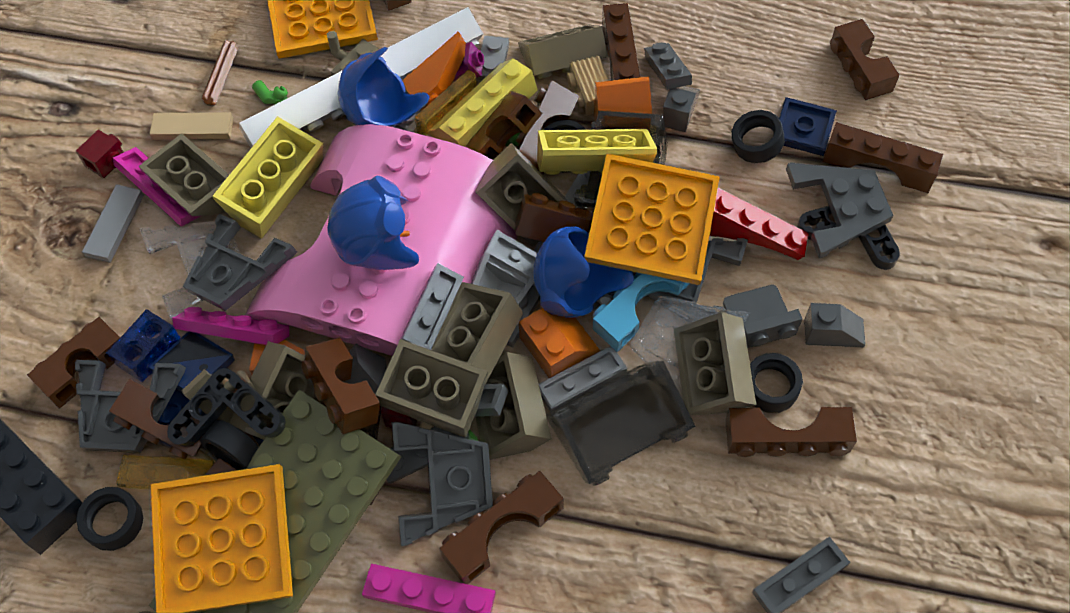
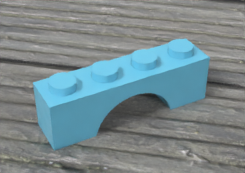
[592,272,690,352]

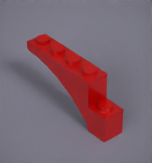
[709,188,808,260]

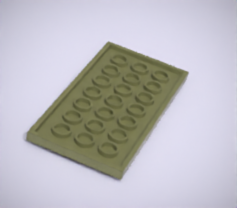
[149,390,401,613]

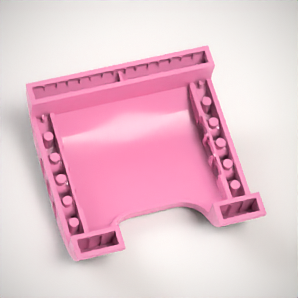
[245,124,518,356]

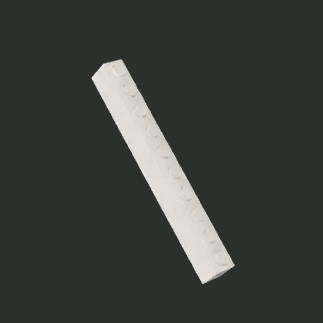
[239,7,483,148]

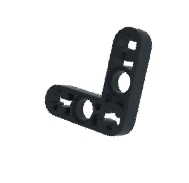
[797,205,900,270]
[167,368,286,447]

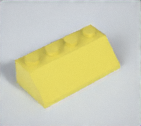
[428,58,538,147]
[213,116,323,239]
[537,129,657,175]

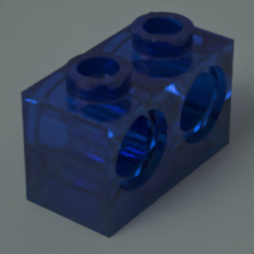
[107,309,180,383]

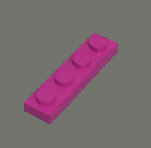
[113,147,203,227]
[172,307,290,345]
[362,563,496,613]

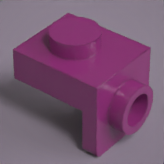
[453,42,484,83]

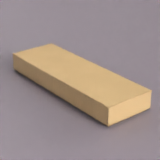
[150,112,233,140]

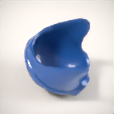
[337,47,430,127]
[327,175,419,270]
[533,227,634,318]

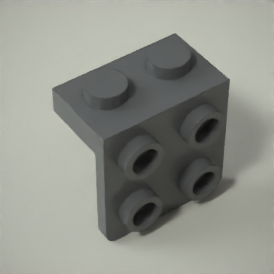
[723,285,803,348]

